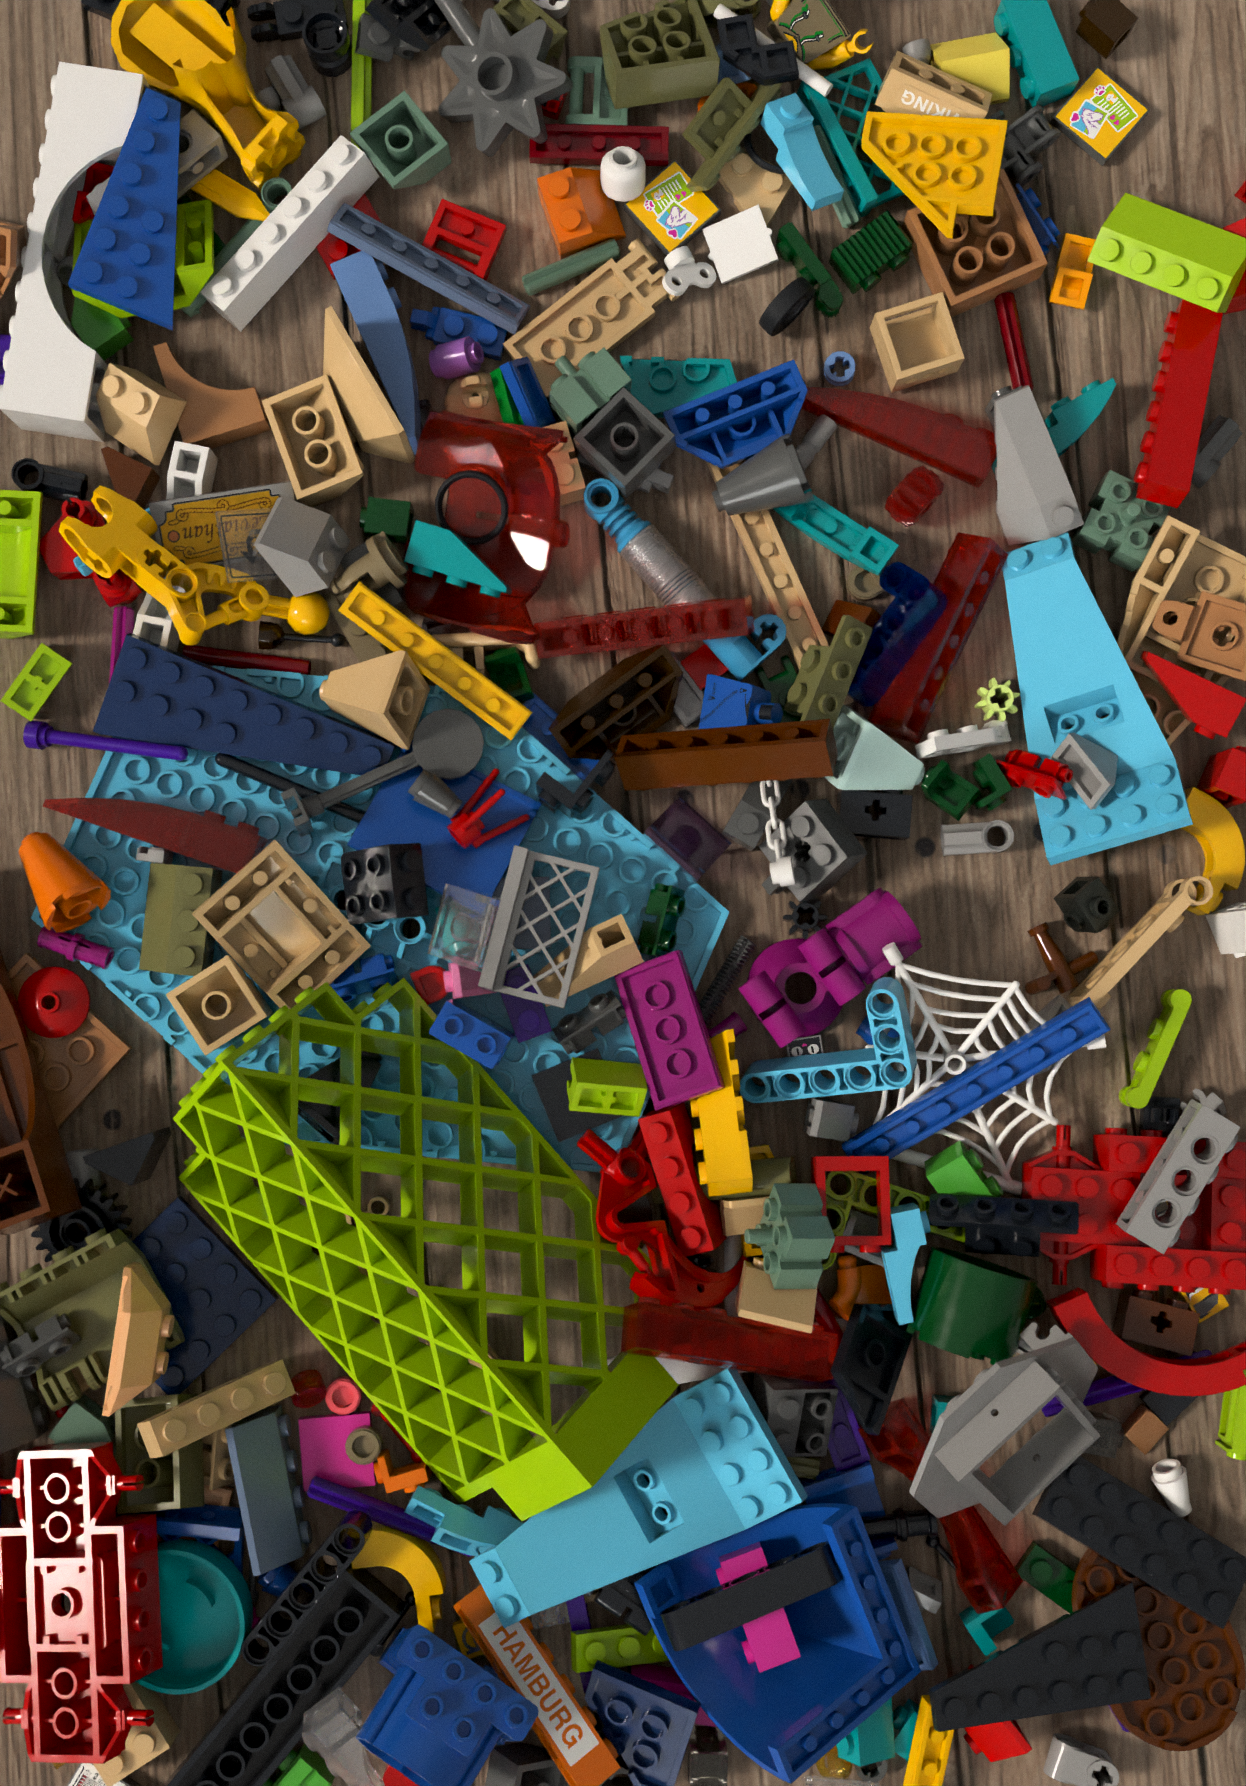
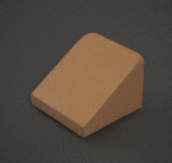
[1118,1403,1169,1455]

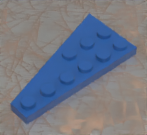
[68,87,181,331]

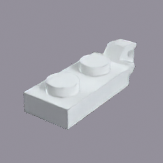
[915,720,1012,759]

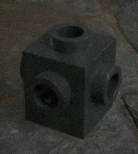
[1054,876,1120,933]

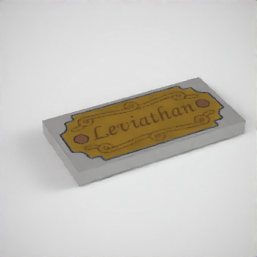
[148,481,295,566]

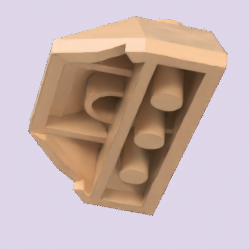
[102,1262,174,1417]

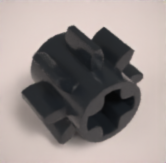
[783,900,827,941]

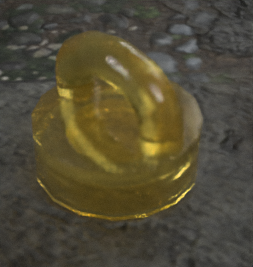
[816,1745,852,1779]

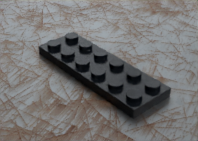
[1032,1456,1246,1629]

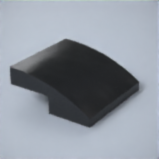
[365,0,453,51]

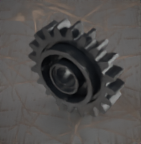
[31,1178,133,1262]

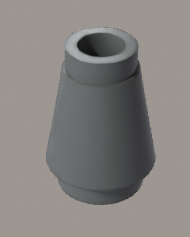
[407,769,463,819]

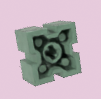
[549,347,632,440]
[1071,470,1171,572]
[744,1183,835,1289]

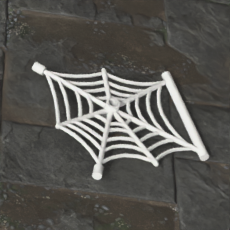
[850,942,1106,1196]

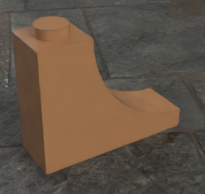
[153,342,271,449]

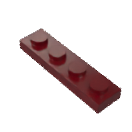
[529,124,669,166]

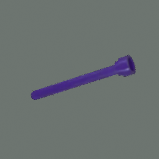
[23,720,188,761]

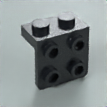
[536,749,616,819]
[341,843,429,925]

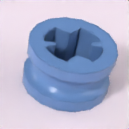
[824,351,855,386]

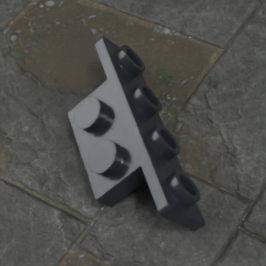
[928,1193,1079,1257]

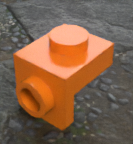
[374,1449,432,1493]

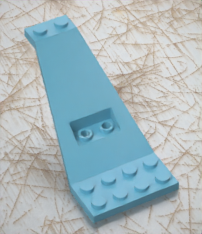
[999,532,1193,865]
[469,1364,808,1628]

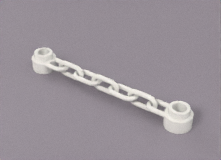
[760,780,795,887]

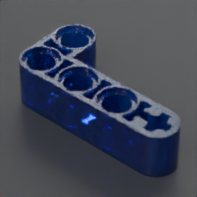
[847,562,948,707]

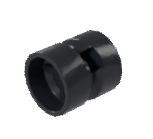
[302,10,352,77]

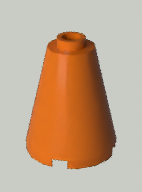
[18,832,111,932]

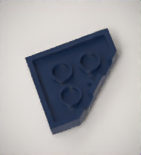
[584,1660,701,1786]

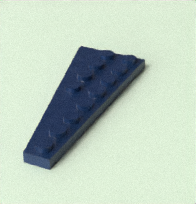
[93,633,396,775]

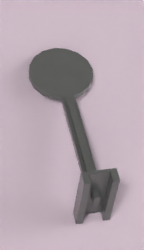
[280,709,484,837]

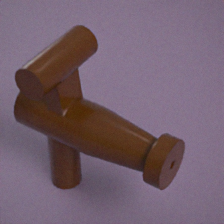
[1025,922,1098,995]

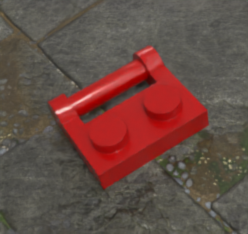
[422,199,507,281]

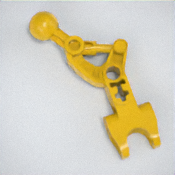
[59,485,330,646]

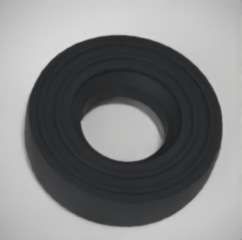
[759,277,815,336]

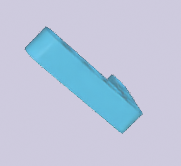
[740,977,917,1103]

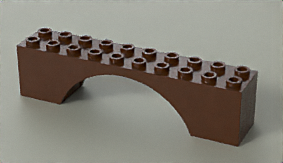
[0,950,82,1235]

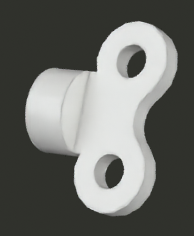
[662,246,716,296]

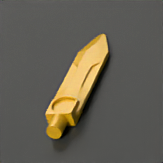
[190,169,270,221]

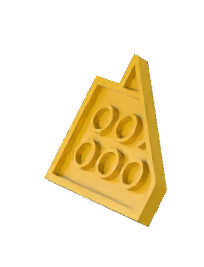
[861,111,1008,239]

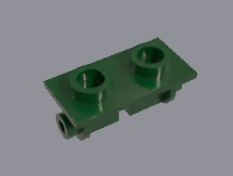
[637,883,686,957]

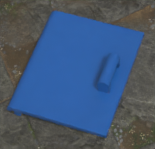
[347,740,541,915]

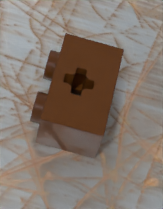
[1112,1289,1200,1356]

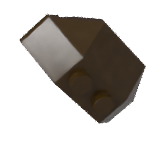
[548,643,684,761]

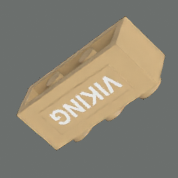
[875,50,992,119]

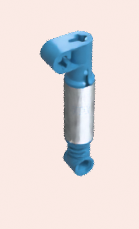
[584,478,786,682]

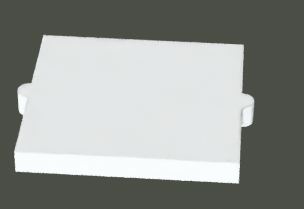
[702,204,779,284]

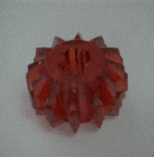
[885,465,944,527]

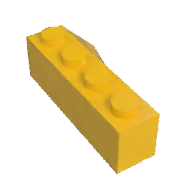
[690,1029,753,1197]

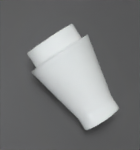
[1151,1459,1192,1517]

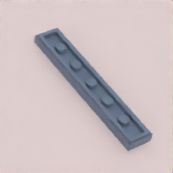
[327,203,530,334]

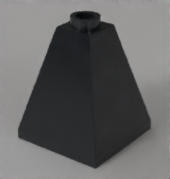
[298,1051,383,1145]

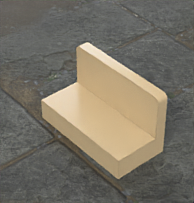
[719,1196,769,1236]

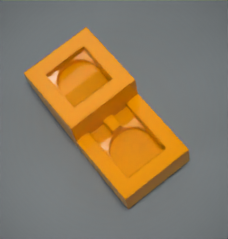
[1049,233,1096,310]

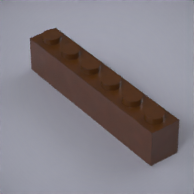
[614,719,838,791]

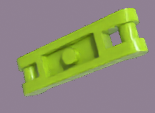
[1118,989,1192,1109]

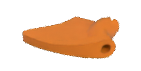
[829,1254,892,1322]

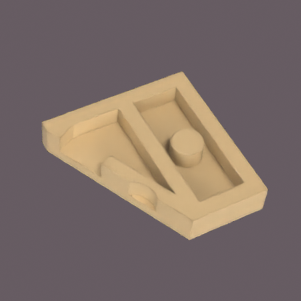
[719,147,793,228]

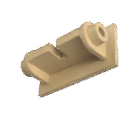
[202,1426,234,1490]

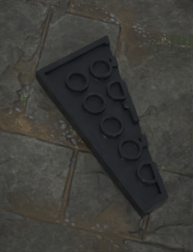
[929,1581,1151,1732]

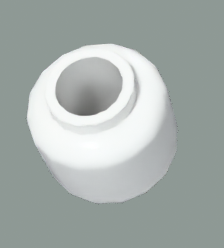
[600,146,646,202]

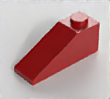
[1140,651,1246,740]

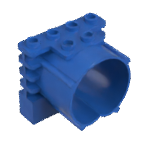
[356,1625,539,1786]

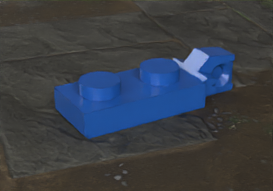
[409,307,508,361]

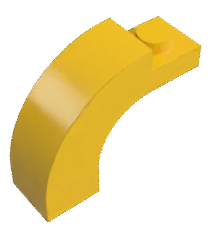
[1181,787,1245,916]
[348,1521,447,1633]

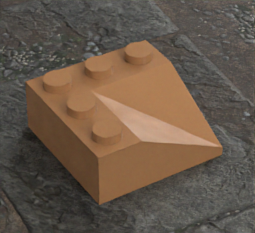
[901,168,1048,318]

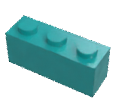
[994,0,1079,108]

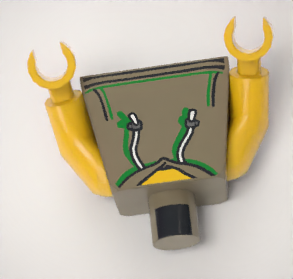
[767,0,874,70]

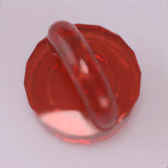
[290,1369,327,1408]

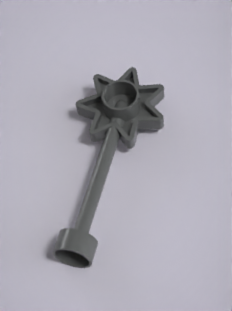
[434,0,573,157]

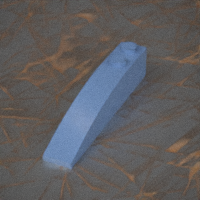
[330,250,421,455]

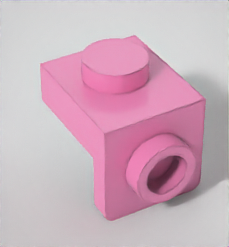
[443,958,497,999]

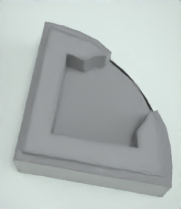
[136,846,174,864]

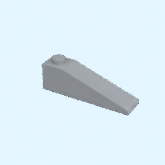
[994,385,1084,545]

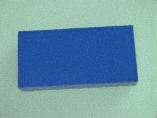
[499,356,556,433]

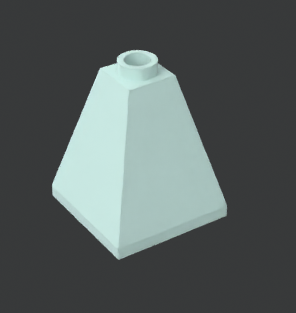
[825,704,925,790]

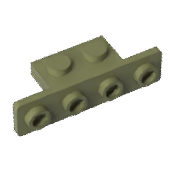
[682,77,783,192]
[783,615,872,729]

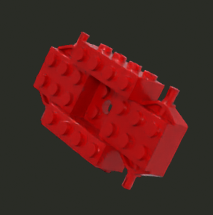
[1021,1125,1246,1295]
[0,1442,163,1764]

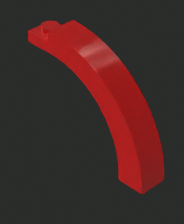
[1046,1287,1246,1396]

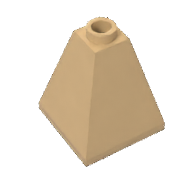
[319,650,430,750]

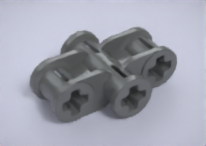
[987,105,1061,186]

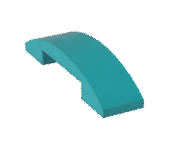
[773,488,899,576]

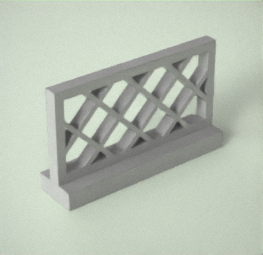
[478,845,600,1009]

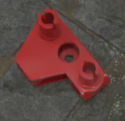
[40,497,143,608]

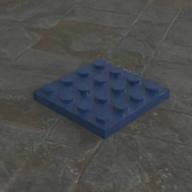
[132,1196,279,1395]

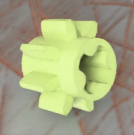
[974,678,1020,722]

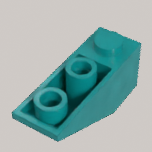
[404,520,512,599]

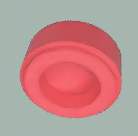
[325,1376,362,1415]

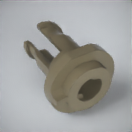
[330,531,409,600]

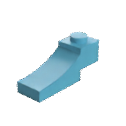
[760,93,844,211]
[881,1202,931,1325]

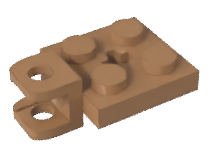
[1152,591,1246,682]

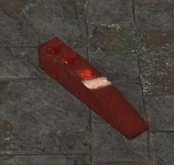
[801,387,997,488]
[43,798,267,873]

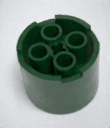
[906,1246,1038,1365]

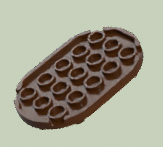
[1072,1548,1246,1751]

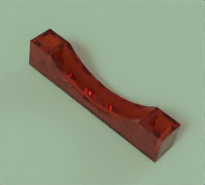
[858,1398,1023,1614]

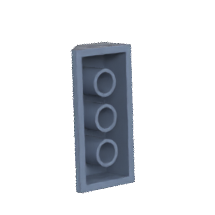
[225,1405,312,1576]

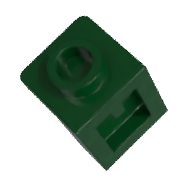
[972,753,1012,811]

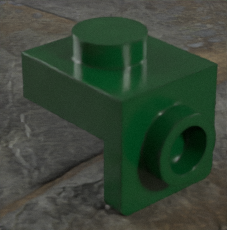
[484,647,534,703]
[921,759,981,821]

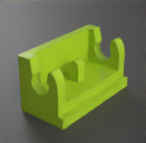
[0,643,72,722]
[567,1057,648,1117]

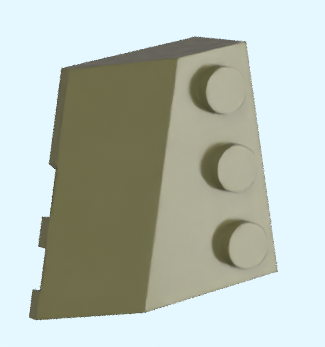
[599,0,720,109]

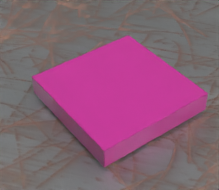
[298,1411,377,1492]

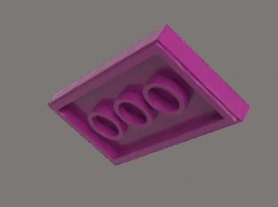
[614,950,725,1111]

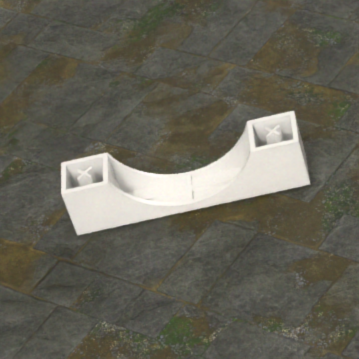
[0,62,151,442]

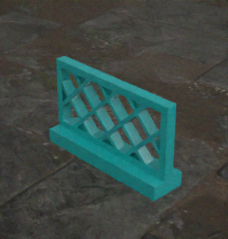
[796,58,904,217]

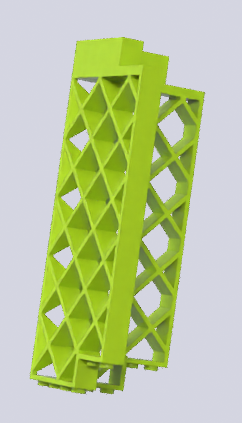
[173,978,683,1521]

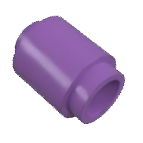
[429,336,484,379]

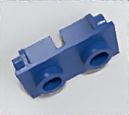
[1016,183,1061,255]
[329,953,399,1003]

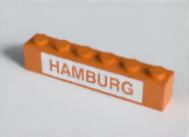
[453,1585,621,1786]

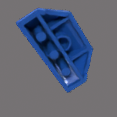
[663,359,808,469]

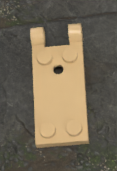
[1065,876,1213,1010]

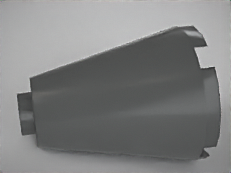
[712,433,815,516]

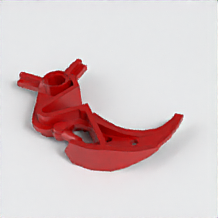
[577,1128,751,1313]

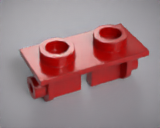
[995,749,1073,800]

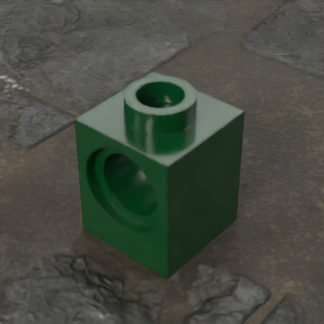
[360,497,414,545]

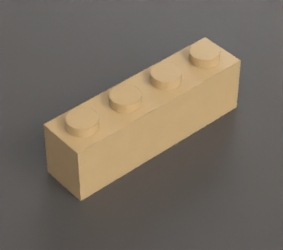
[137,1359,296,1459]

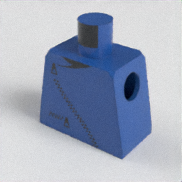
[699,674,783,729]

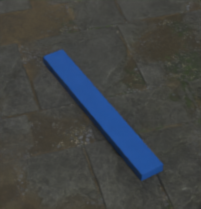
[842,997,1111,1175]

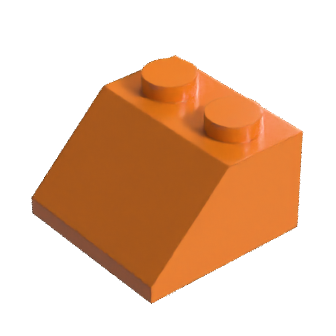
[537,167,626,259]

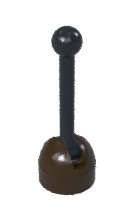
[258,621,345,650]

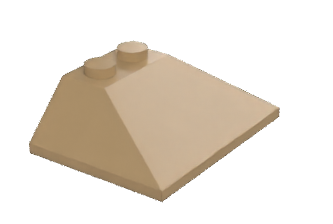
[323,306,416,464]
[192,839,371,1009]

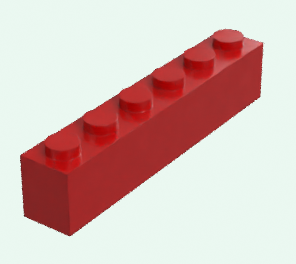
[1134,299,1223,508]

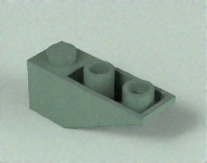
[48,1394,116,1460]

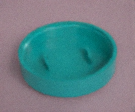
[136,1539,253,1695]

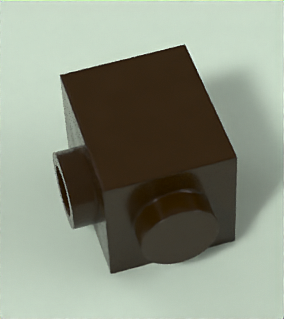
[1076,0,1138,59]

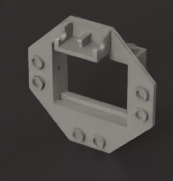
[909,1322,1100,1526]

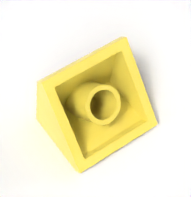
[930,32,1010,105]

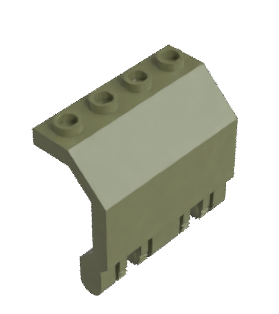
[0,1228,185,1412]

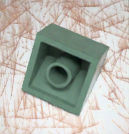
[349,90,452,190]

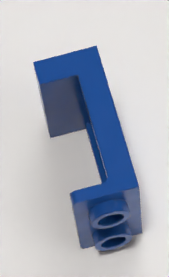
[429,999,515,1069]

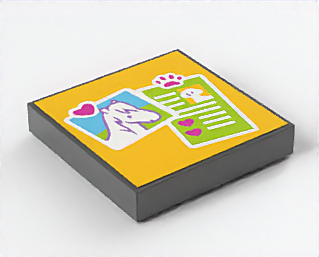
[1050,66,1150,166]
[623,160,721,256]

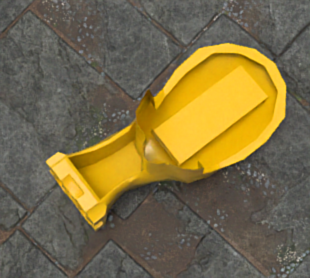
[111,0,306,193]

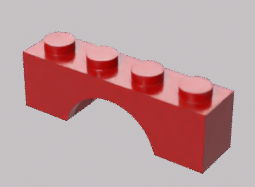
[638,1102,727,1257]

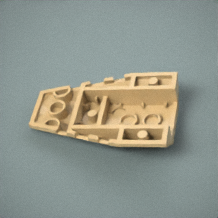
[1100,515,1246,746]

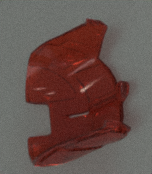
[404,410,570,644]

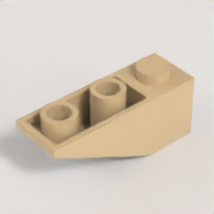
[533,914,644,1007]

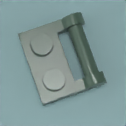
[565,56,628,126]

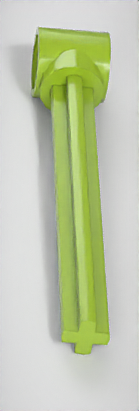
[351,0,373,149]

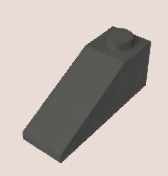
[721,779,793,851]

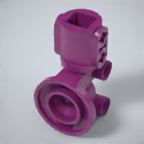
[738,887,923,1048]

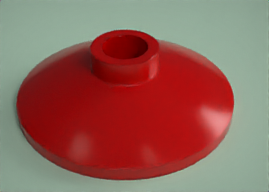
[18,967,90,1038]

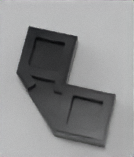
[717,13,799,86]

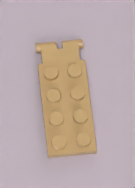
[503,238,680,401]

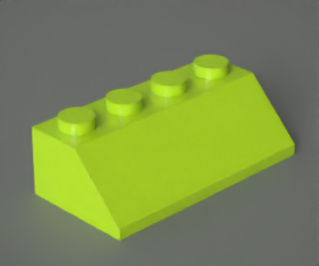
[1087,192,1246,313]

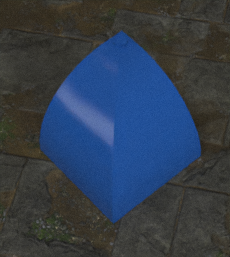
[634,1503,921,1784]

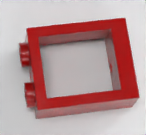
[811,1156,891,1253]

